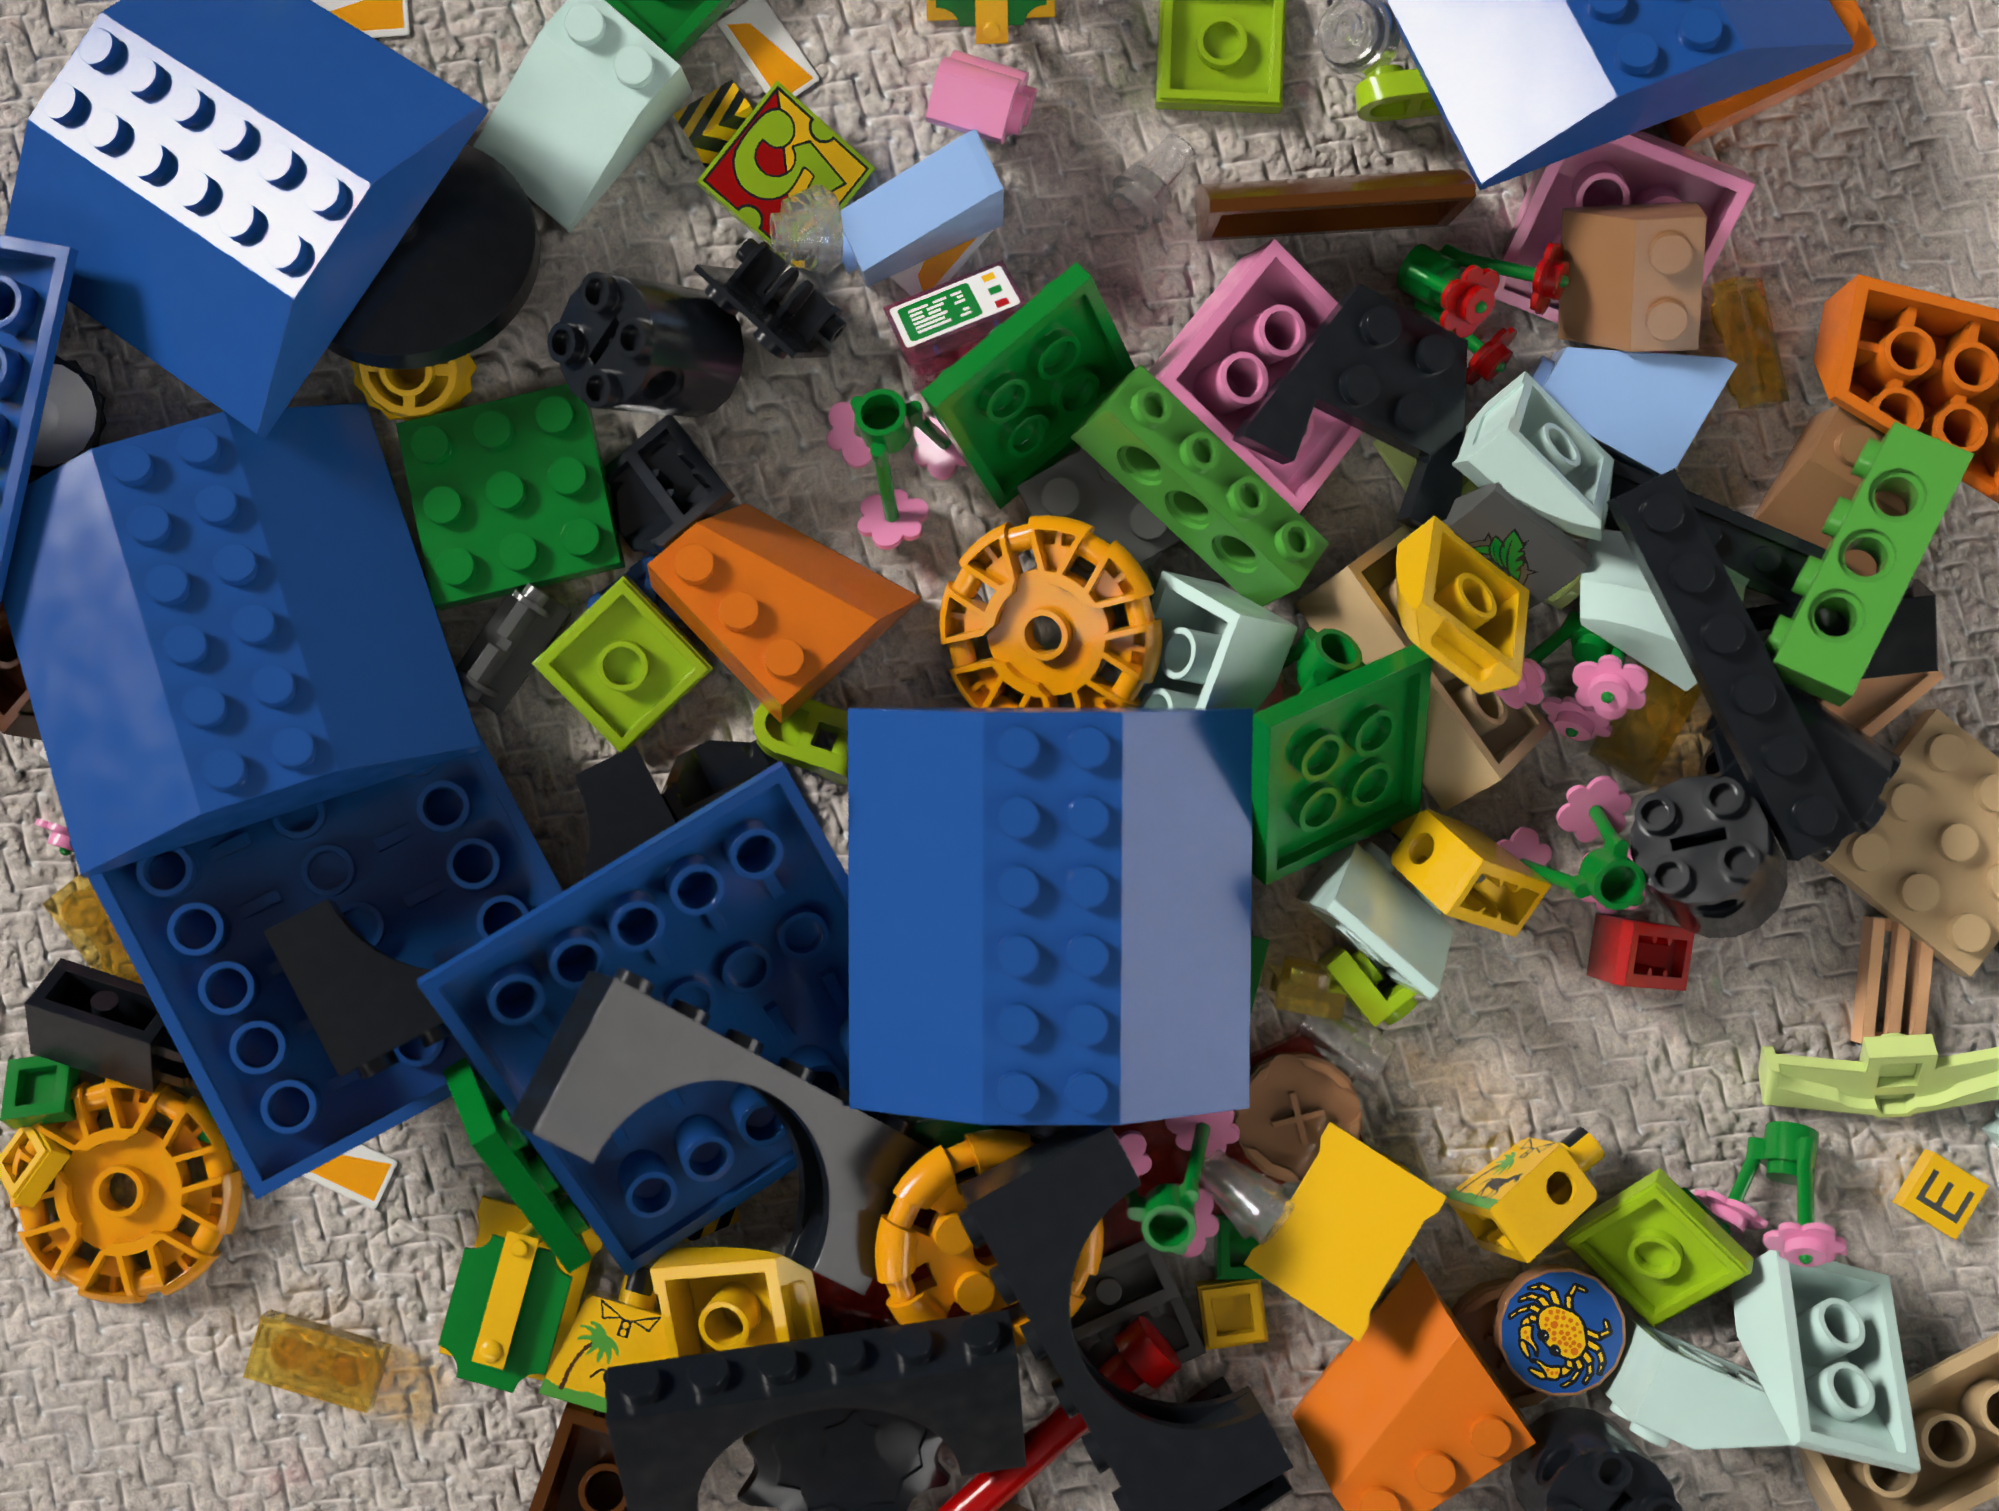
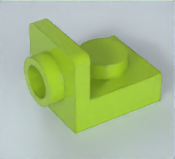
[1317,945,1418,1027]

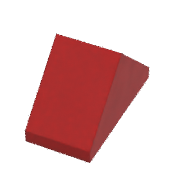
[1586,913,1695,991]

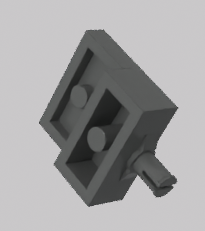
[1016,448,1183,602]

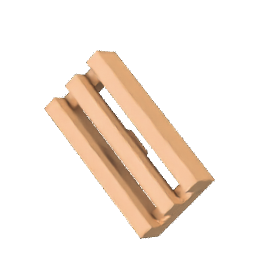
[1851,916,1934,1044]

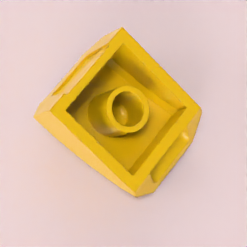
[1396,515,1530,694]
[650,1247,824,1358]

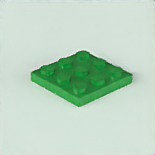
[920,262,1135,509]
[396,383,626,610]
[1251,644,1432,885]

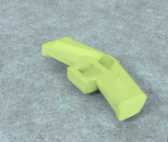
[1758,1033,1999,1118]

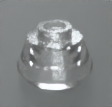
[1317,0,1402,83]
[770,184,843,275]

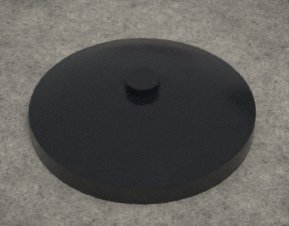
[327,144,541,369]

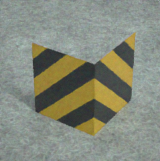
[673,80,753,168]

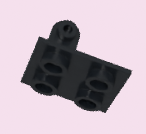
[693,238,847,359]

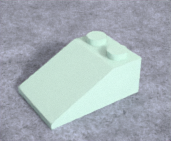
[473,0,692,233]
[1137,571,1298,714]
[1296,841,1454,1000]
[1731,1249,1921,1474]
[1597,1314,1792,1450]

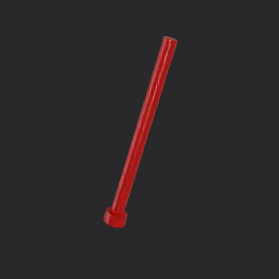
[936,1316,1182,1511]

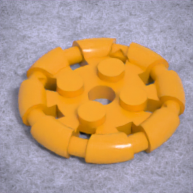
[939,515,1163,708]
[10,1078,243,1304]
[875,1129,1104,1352]

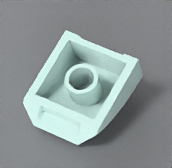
[1452,371,1614,541]
[1580,530,1750,691]

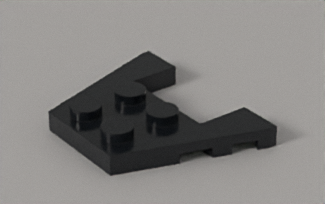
[1233,284,1468,530]

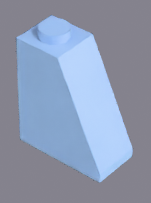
[832,129,1004,287]
[1529,347,1737,477]

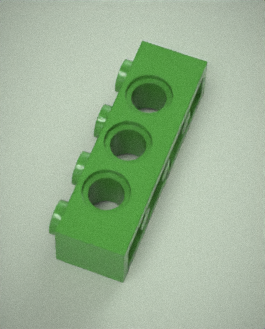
[1070,365,1329,607]
[1764,422,1974,707]

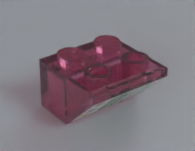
[883,260,1027,391]

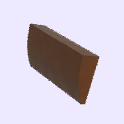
[1194,169,1476,242]

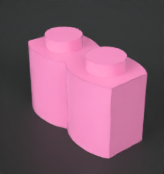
[926,50,1037,145]

